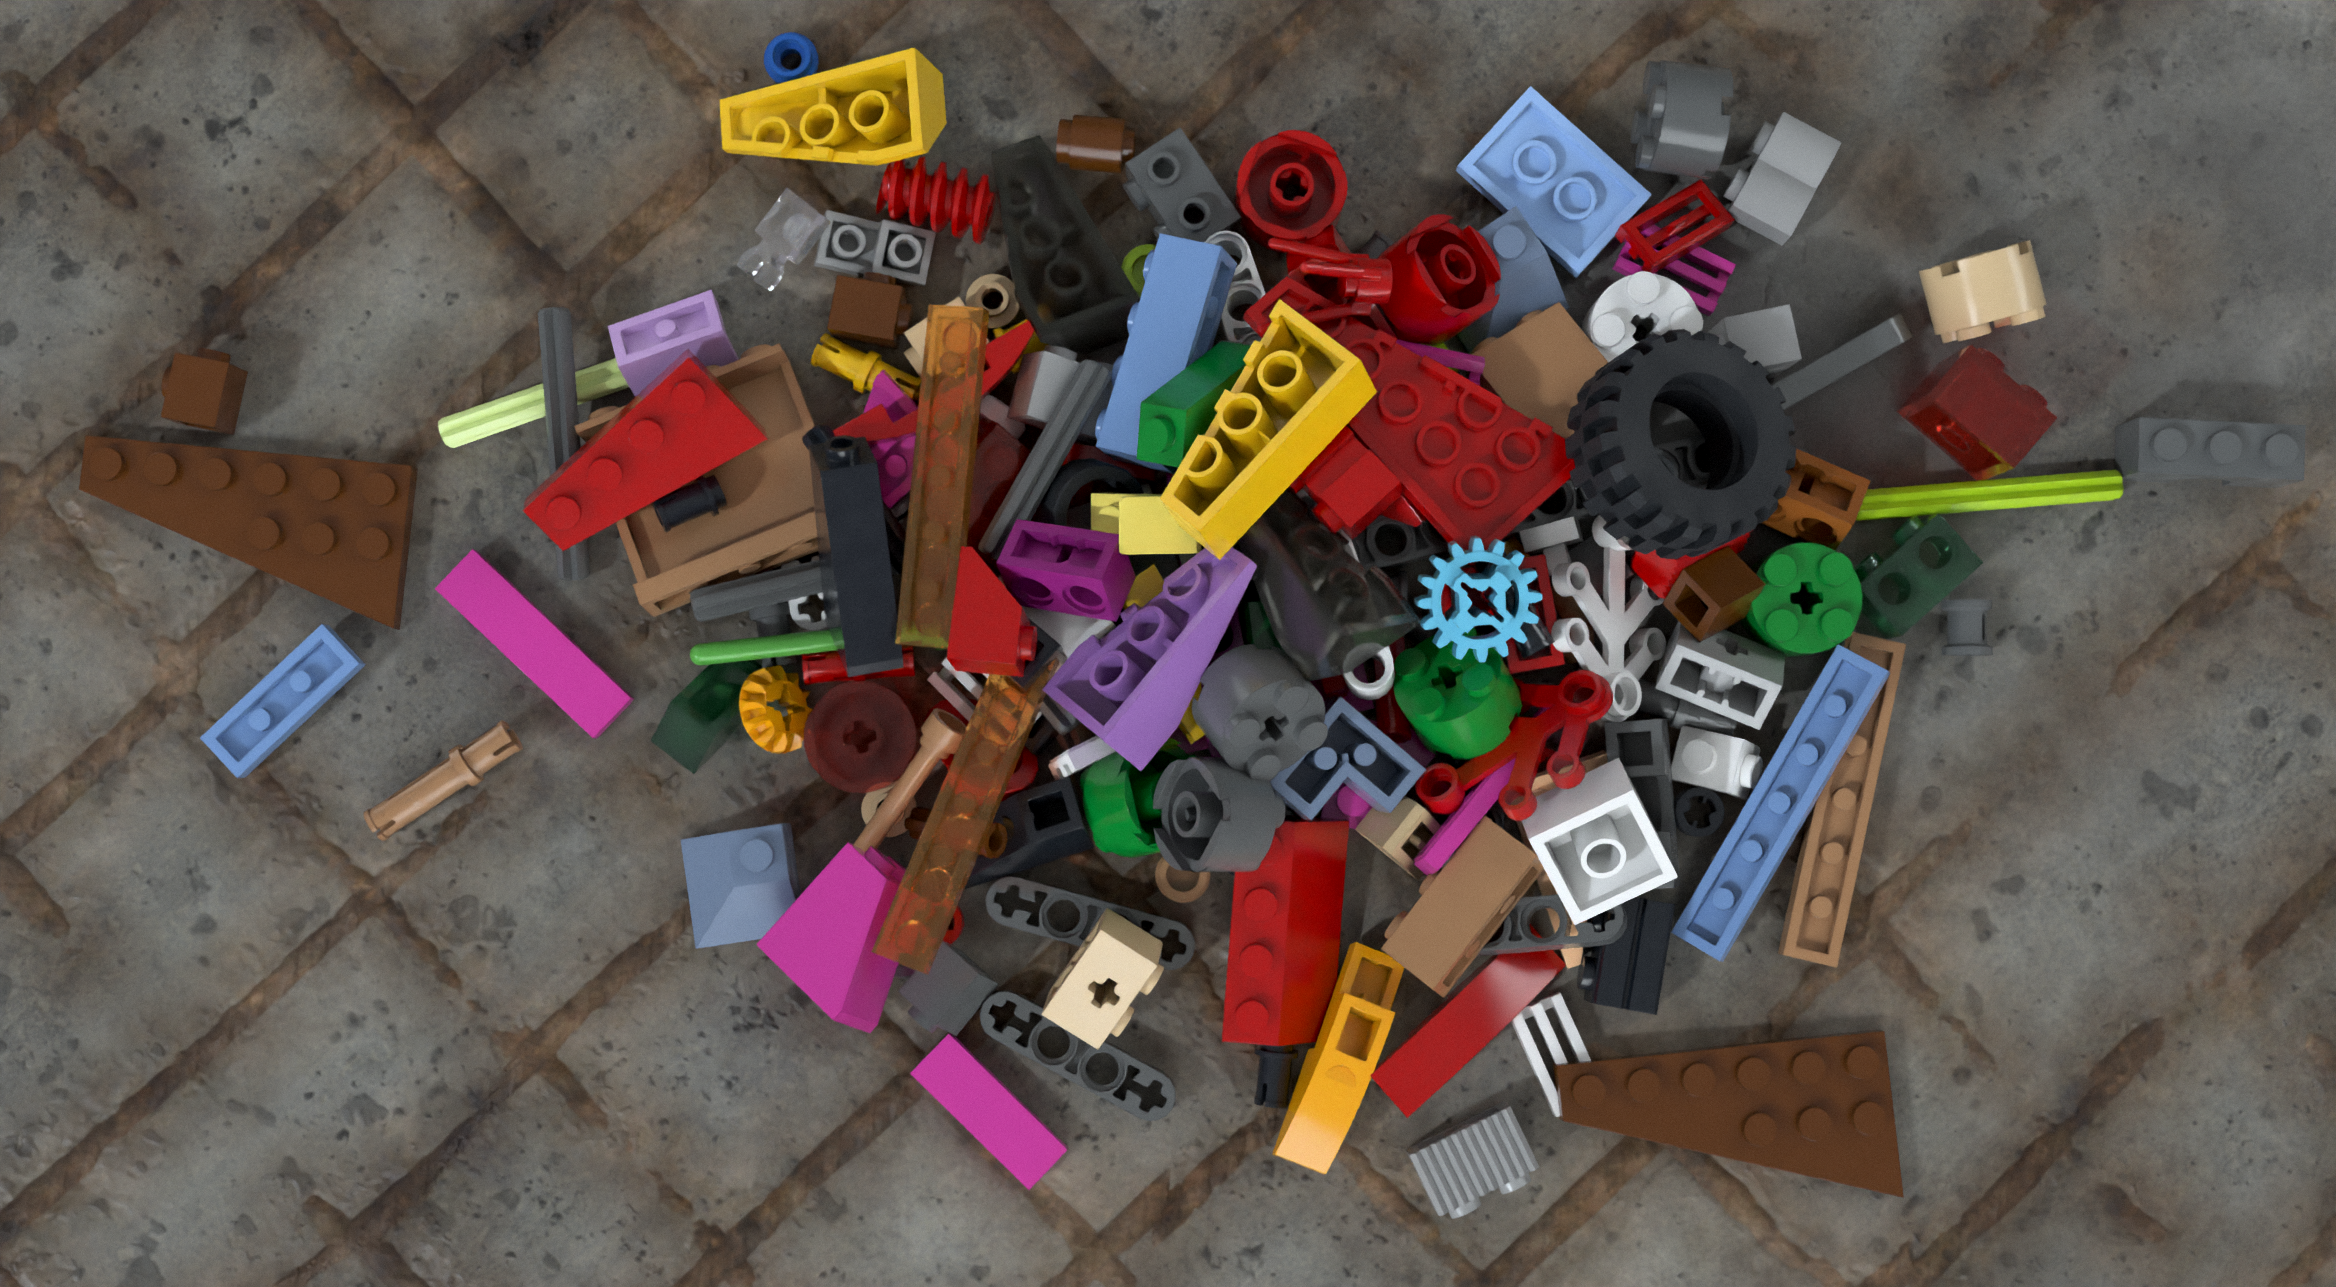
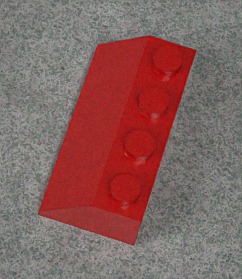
[1222,815,1349,1046]

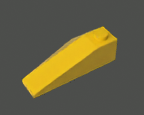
[719,47,947,166]

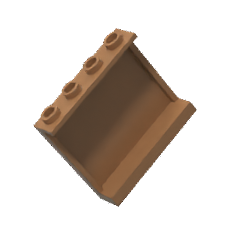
[574,343,818,617]

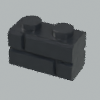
[1577,897,1675,1015]

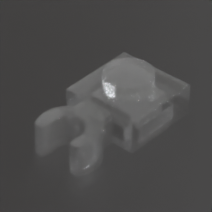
[737,187,831,291]

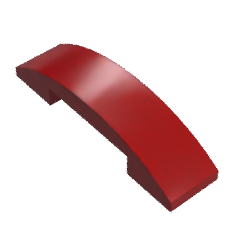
[833,320,1034,445]

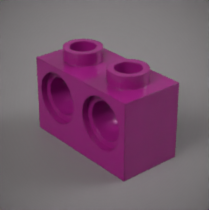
[996,519,1136,622]

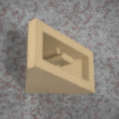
[1355,796,1441,880]

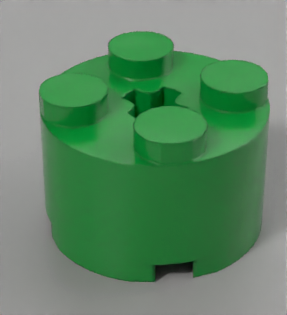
[1740,543,1862,657]
[1394,627,1522,760]
[1080,738,1197,858]

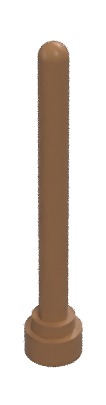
[853,708,971,852]

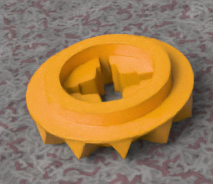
[739,665,817,754]

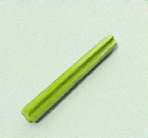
[1856,470,2124,521]

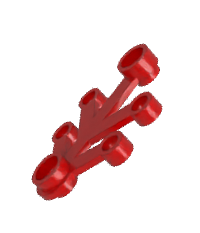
[1415,670,1613,821]

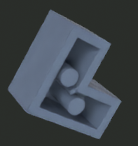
[1270,696,1426,821]

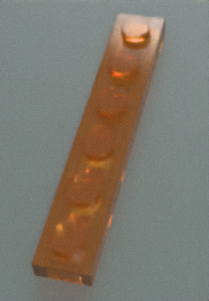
[895,305,989,649]
[871,658,1059,976]

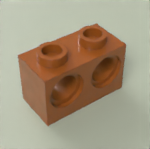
[1761,448,1871,550]

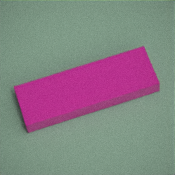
[910,1033,1068,1190]

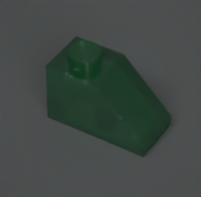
[650,660,762,774]

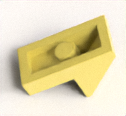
[1091,493,1202,555]

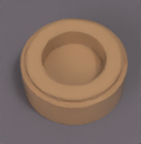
[1155,856,1210,903]

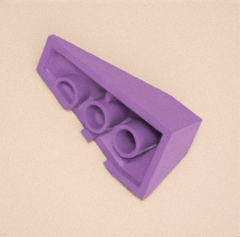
[1042,547,1257,771]

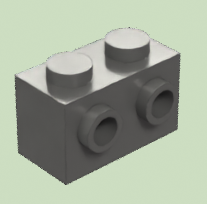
[1123,128,1241,242]

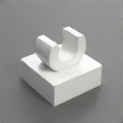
[1519,517,1584,576]

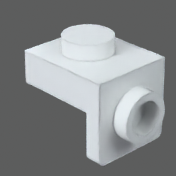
[1671,725,1763,800]

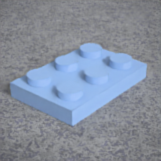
[1455,86,1652,278]

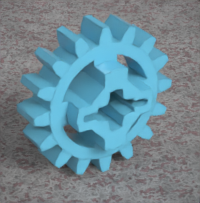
[1414,536,1542,662]

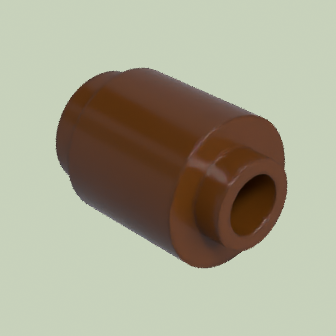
[1056,114,1136,174]

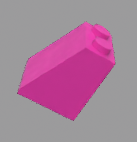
[756,842,921,1033]

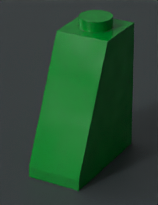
[1137,341,1252,467]

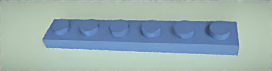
[1671,644,1890,962]

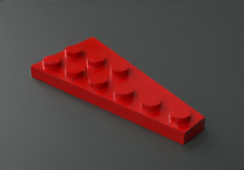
[1243,276,1575,567]

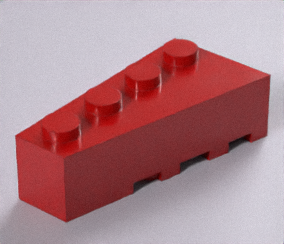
[522,349,768,551]

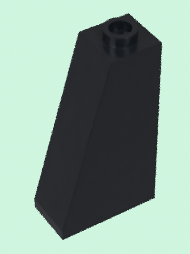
[808,435,904,677]

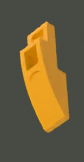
[1272,942,1404,1174]

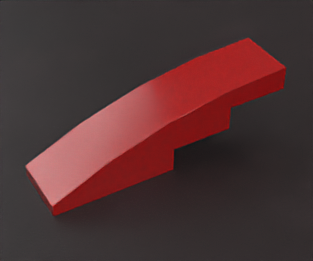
[1370,924,1566,1118]

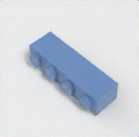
[1095,233,1237,474]

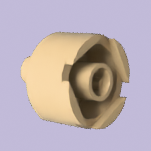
[1919,240,2047,343]

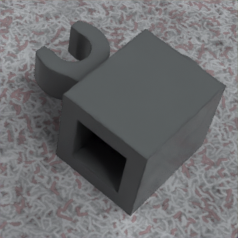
[895,936,999,1036]

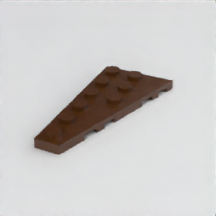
[79,435,418,630]
[1553,1029,1904,1198]

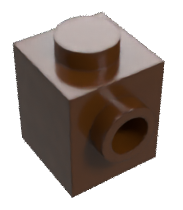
[827,272,914,350]
[161,347,248,435]
[1662,546,1766,643]

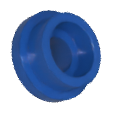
[764,32,819,84]

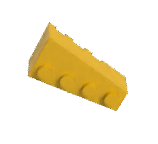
[1160,299,1377,560]

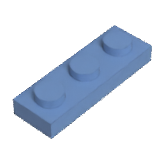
[200,624,366,778]

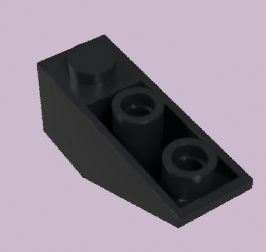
[923,777,1095,898]

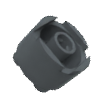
[1631,60,1733,179]
[1192,644,1328,781]
[1153,757,1285,872]

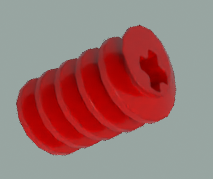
[876,155,997,245]

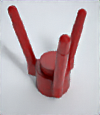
[1257,238,1393,335]

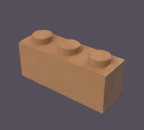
[1381,815,1544,997]

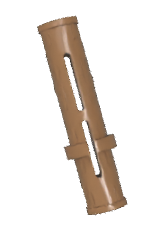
[363,720,523,841]

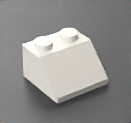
[1522,758,1678,925]

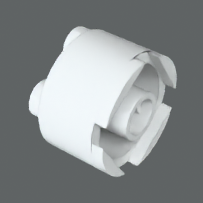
[1582,271,1703,362]

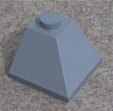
[1456,206,1569,354]
[681,823,801,949]

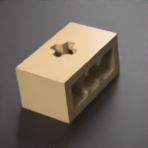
[1041,908,1164,1050]

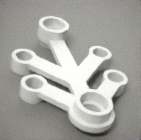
[1551,515,1666,723]

